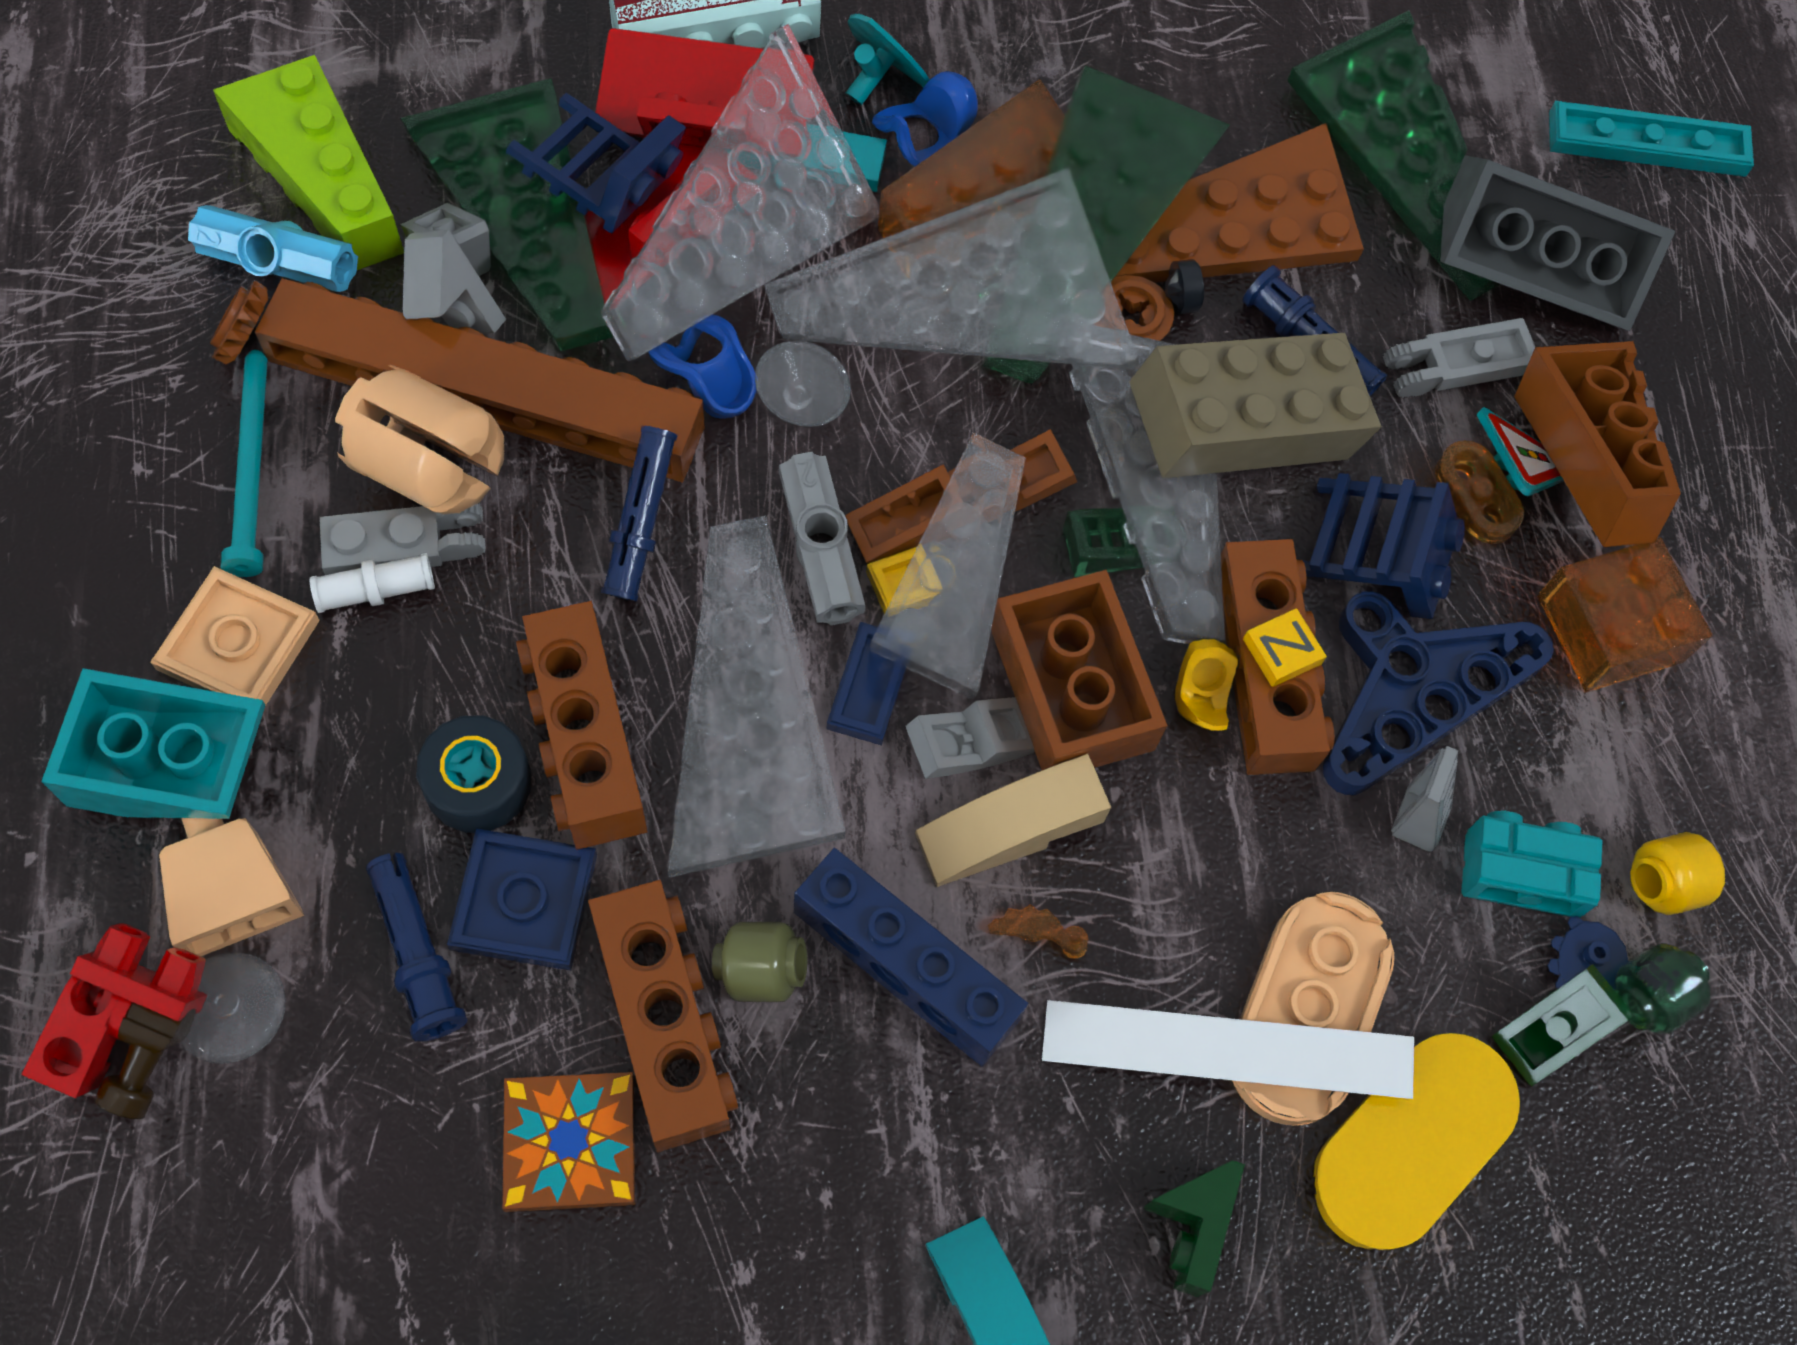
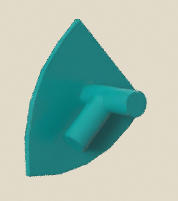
[845,14,930,106]

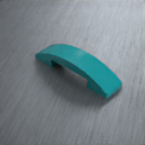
[925,1216,1050,1345]

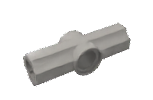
[779,452,866,625]

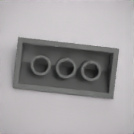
[1440,155,1675,331]

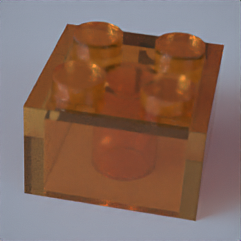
[1537,537,1713,693]

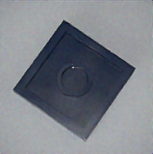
[447,828,597,971]

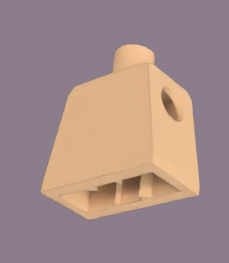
[159,818,304,956]

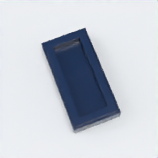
[826,622,915,746]

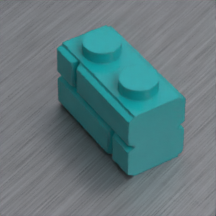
[1461,811,1603,918]

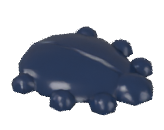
[1547,916,1635,994]

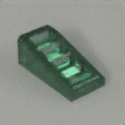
[1063,508,1184,577]

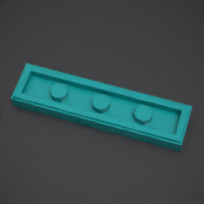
[1549,101,1754,177]

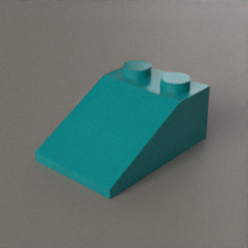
[41,668,266,819]

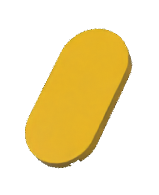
[1313,1033,1520,1251]

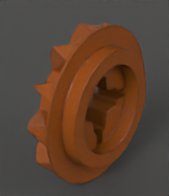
[1088,275,1174,354]
[210,280,268,365]

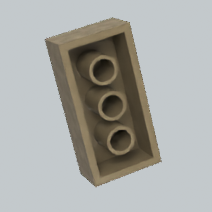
[1129,333,1382,478]

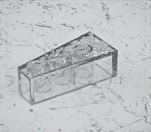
[869,432,1026,700]

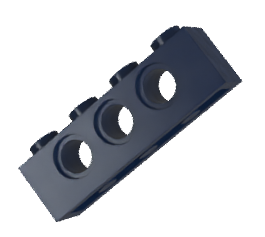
[794,847,1029,1067]

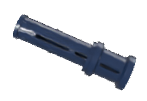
[1242,265,1388,396]
[365,853,468,1042]

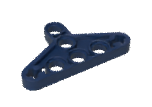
[1323,591,1554,795]

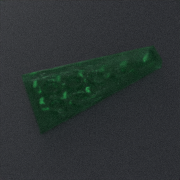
[982,65,1229,384]
[400,78,614,351]

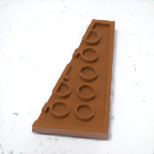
[1048,123,1364,293]

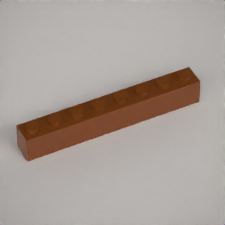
[255,278,705,483]

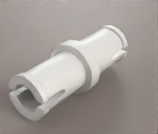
[309,553,435,613]

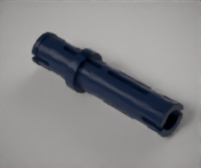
[601,425,678,602]

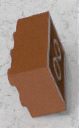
[990,570,1168,770]

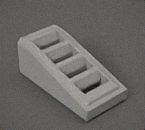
[1391,746,1458,851]

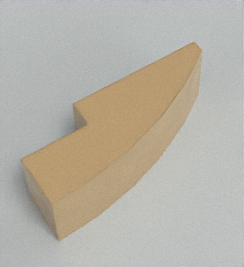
[915,754,1111,887]

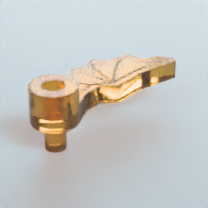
[988,904,1088,959]

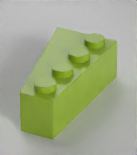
[213,55,404,270]

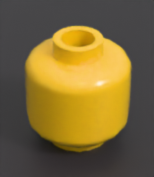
[1630,832,1725,915]

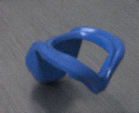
[872,71,978,169]
[648,315,758,419]

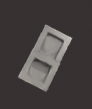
[905,697,1035,779]

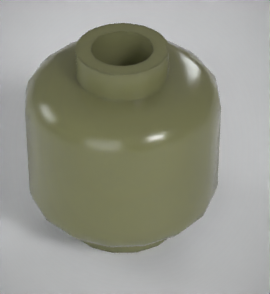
[712,922,807,1002]

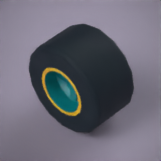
[416,715,531,833]

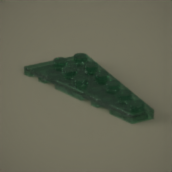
[1287,10,1500,301]

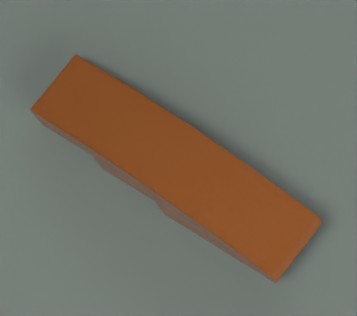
[845,429,1077,564]

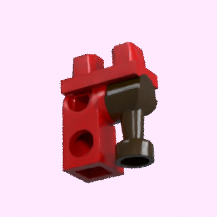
[21,923,207,1119]

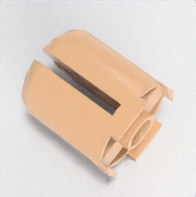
[335,365,504,514]

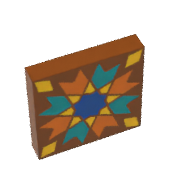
[502,1072,635,1212]

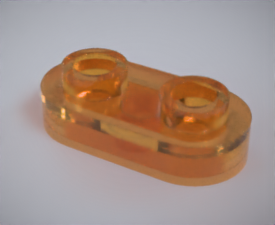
[1435,440,1524,544]

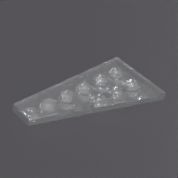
[1054,320,1225,644]
[668,516,846,878]

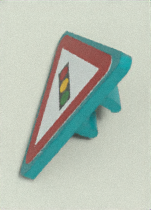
[1477,407,1564,496]

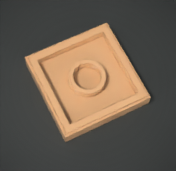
[151,566,320,705]

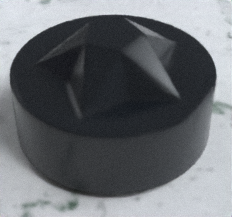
[1164,259,1204,314]

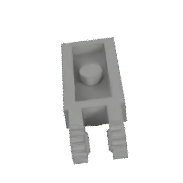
[1383,318,1535,398]
[320,503,486,575]

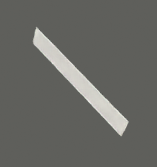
[1042,1000,1414,1099]

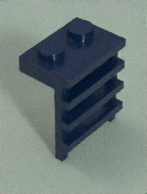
[506,93,686,234]
[1303,473,1465,619]

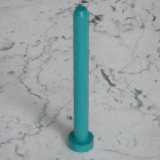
[220,350,268,577]

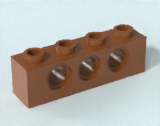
[1215,539,1335,775]
[516,600,648,850]
[588,879,739,1153]

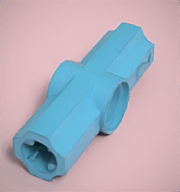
[188,205,358,292]

